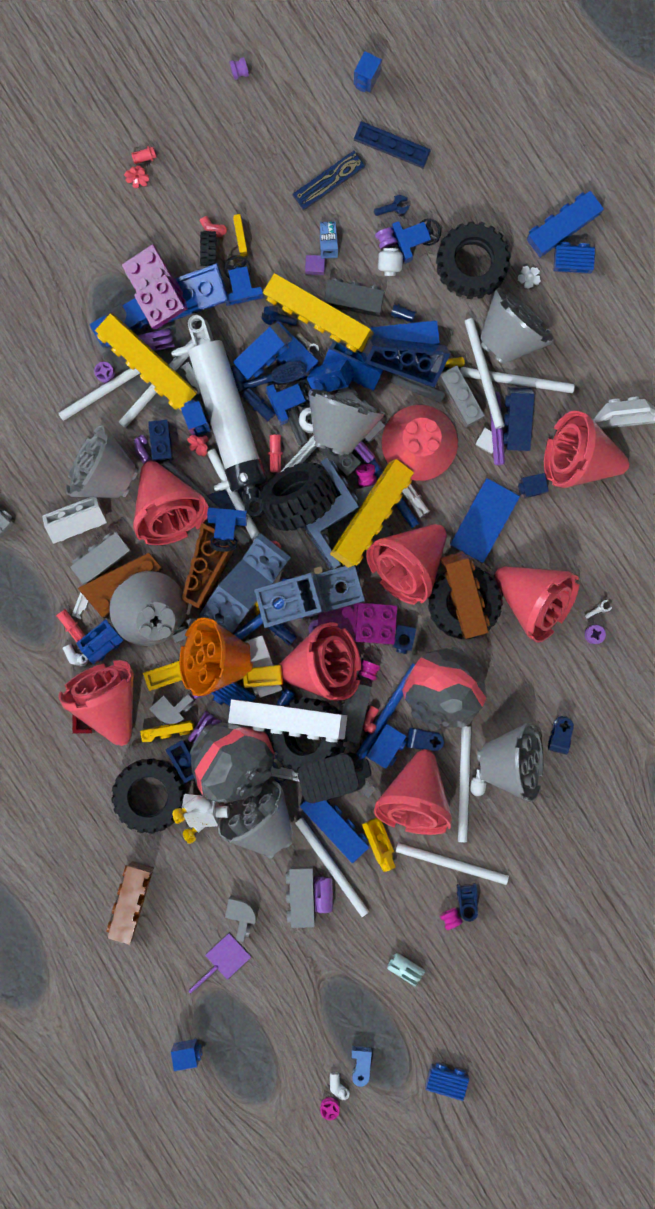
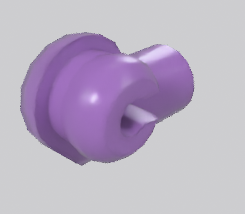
[134,435,151,464]

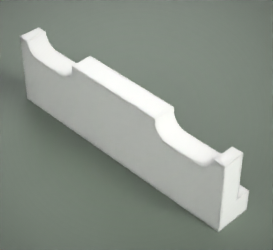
[181,362,201,394]
[72,592,88,619]
[271,766,299,781]

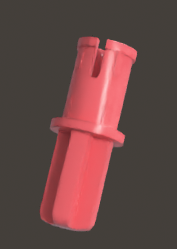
[268,435,283,473]
[56,609,85,642]

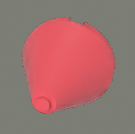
[544,411,629,488]
[133,461,209,545]
[366,524,447,605]
[494,566,580,643]
[279,622,361,701]
[58,660,134,746]
[374,749,452,835]

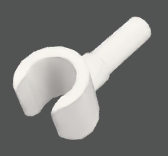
[297,333,319,355]
[585,600,612,619]

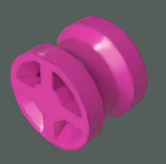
[356,464,377,487]
[358,660,381,681]
[439,907,463,930]
[320,1097,340,1120]

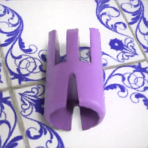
[138,328,175,351]
[188,711,221,745]
[313,876,333,913]

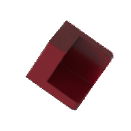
[72,714,95,734]

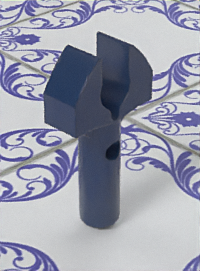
[374,195,410,216]
[261,306,297,326]

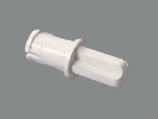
[402,484,430,518]

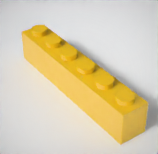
[263,273,374,353]
[95,313,198,410]
[330,459,414,568]

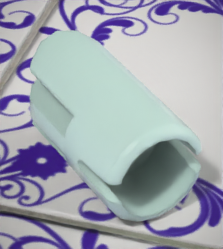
[387,953,426,987]

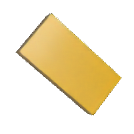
[233,214,248,257]
[143,661,182,691]
[243,665,283,688]

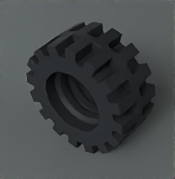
[200,231,216,266]

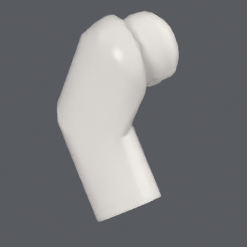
[63,644,88,667]
[330,1072,350,1100]

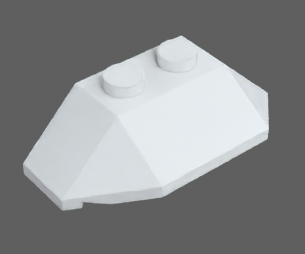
[593,397,655,429]

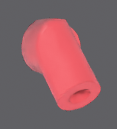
[199,216,227,237]
[363,706,379,734]

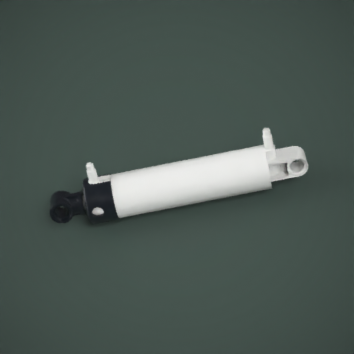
[171,315,267,517]

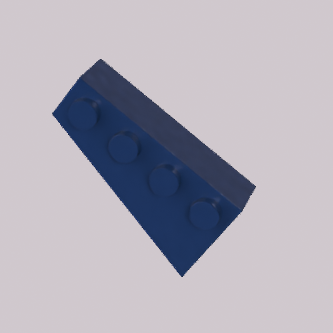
[361,337,450,387]

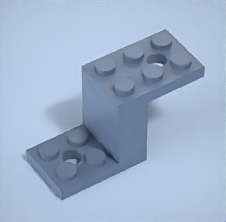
[304,458,359,570]
[199,533,291,634]
[254,565,365,628]

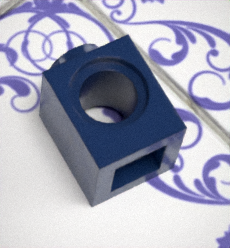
[518,473,549,499]
[392,625,416,654]

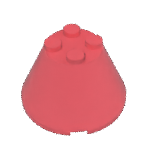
[382,405,458,481]

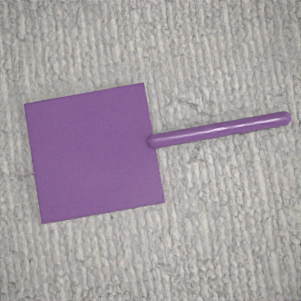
[189,933,251,993]

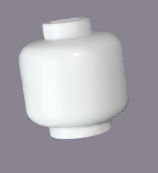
[378,248,403,276]
[299,407,313,433]

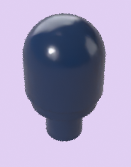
[231,365,245,391]

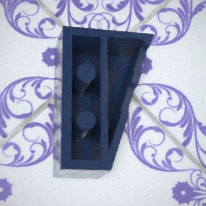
[503,387,534,451]

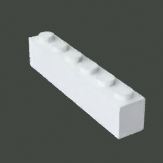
[228,700,348,742]

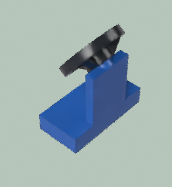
[392,218,442,264]
[224,255,263,306]
[265,380,310,425]
[207,508,247,552]

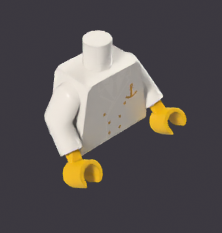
[172,794,230,844]

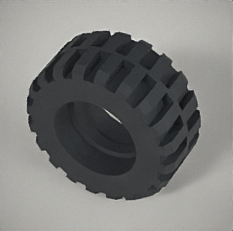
[436,221,511,299]
[259,462,336,531]
[428,567,503,639]
[270,698,348,772]
[111,758,186,834]

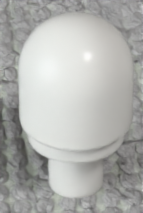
[470,769,487,796]

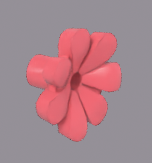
[124,166,149,188]
[187,435,209,457]

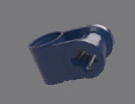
[548,716,574,755]
[406,728,444,751]
[456,883,478,922]

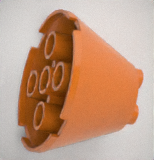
[179,618,253,696]

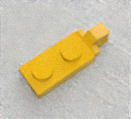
[140,720,195,742]
[362,817,396,872]

